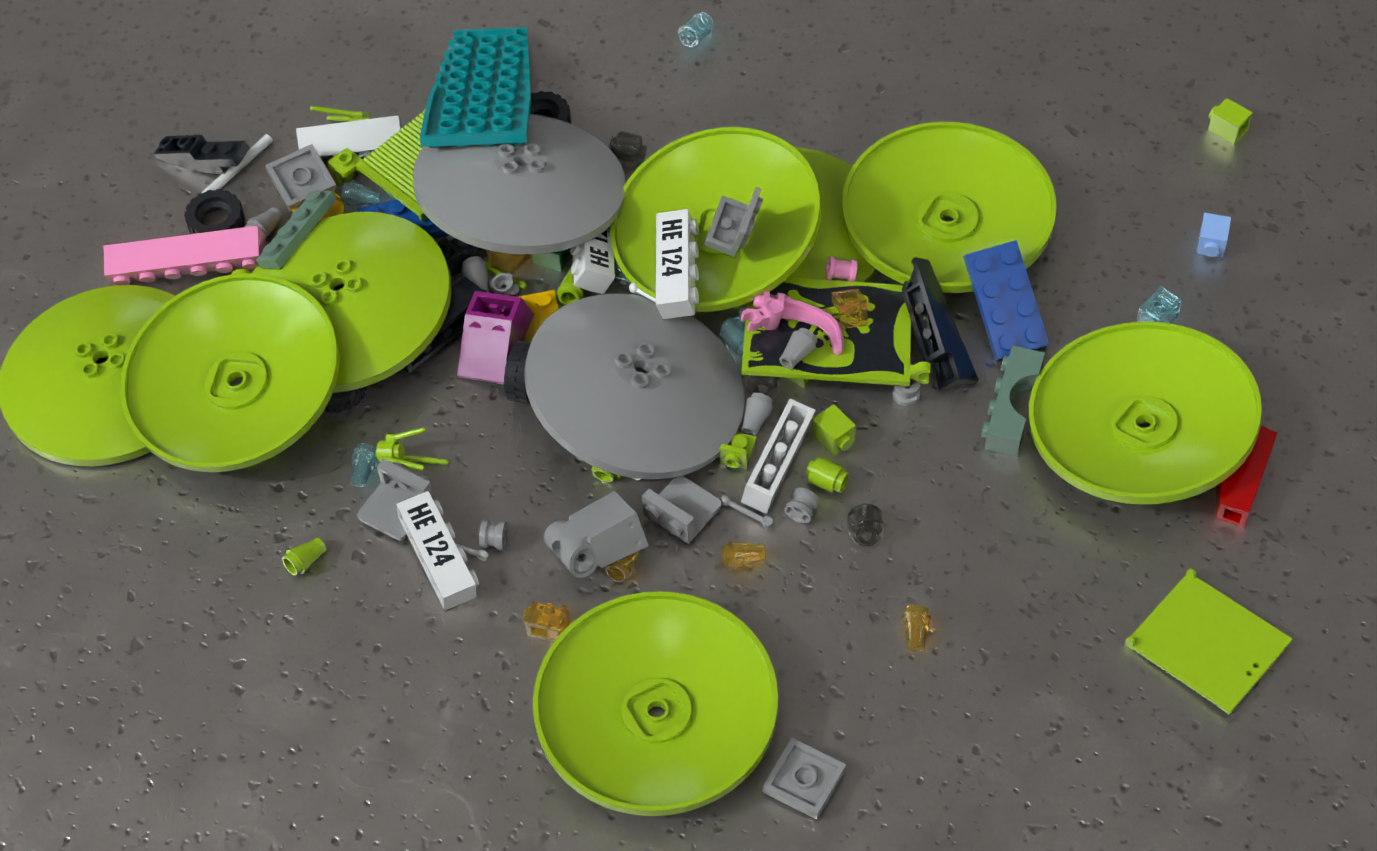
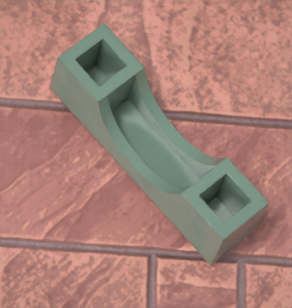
[981,345,1045,457]

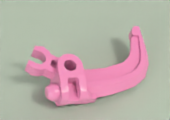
[741,291,844,355]

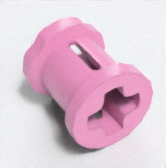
[825,256,857,282]

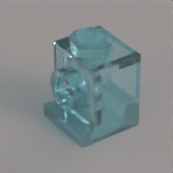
[1136,285,1182,324]

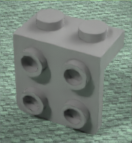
[704,187,763,257]
[357,459,435,541]
[642,476,721,544]

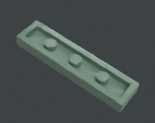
[256,190,337,269]

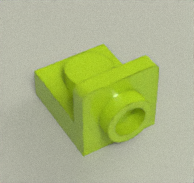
[327,148,362,187]
[719,432,757,470]

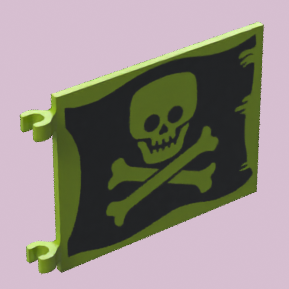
[741,277,931,386]

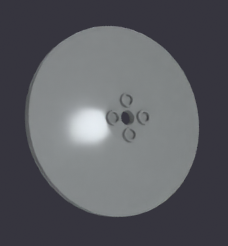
[413,114,626,254]
[524,294,745,479]

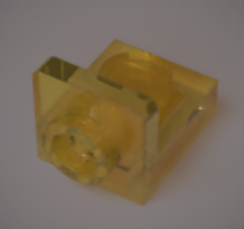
[832,289,868,329]

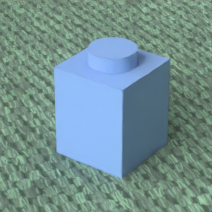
[1196,212,1231,258]

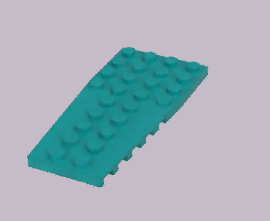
[420,27,532,148]

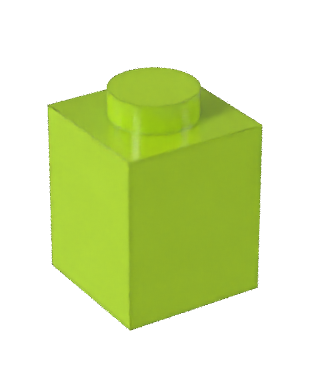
[1208,98,1253,145]
[812,404,856,456]

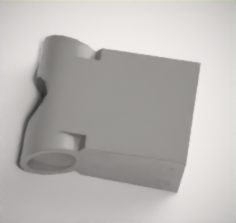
[544,491,649,578]

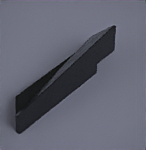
[902,257,978,391]

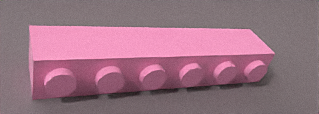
[103,226,266,285]

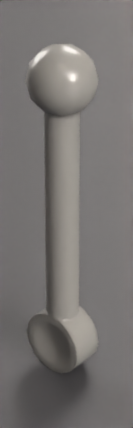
[720,495,773,529]

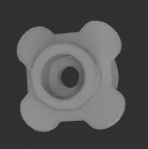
[489,273,519,296]

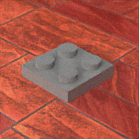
[265,144,336,211]
[762,738,846,819]

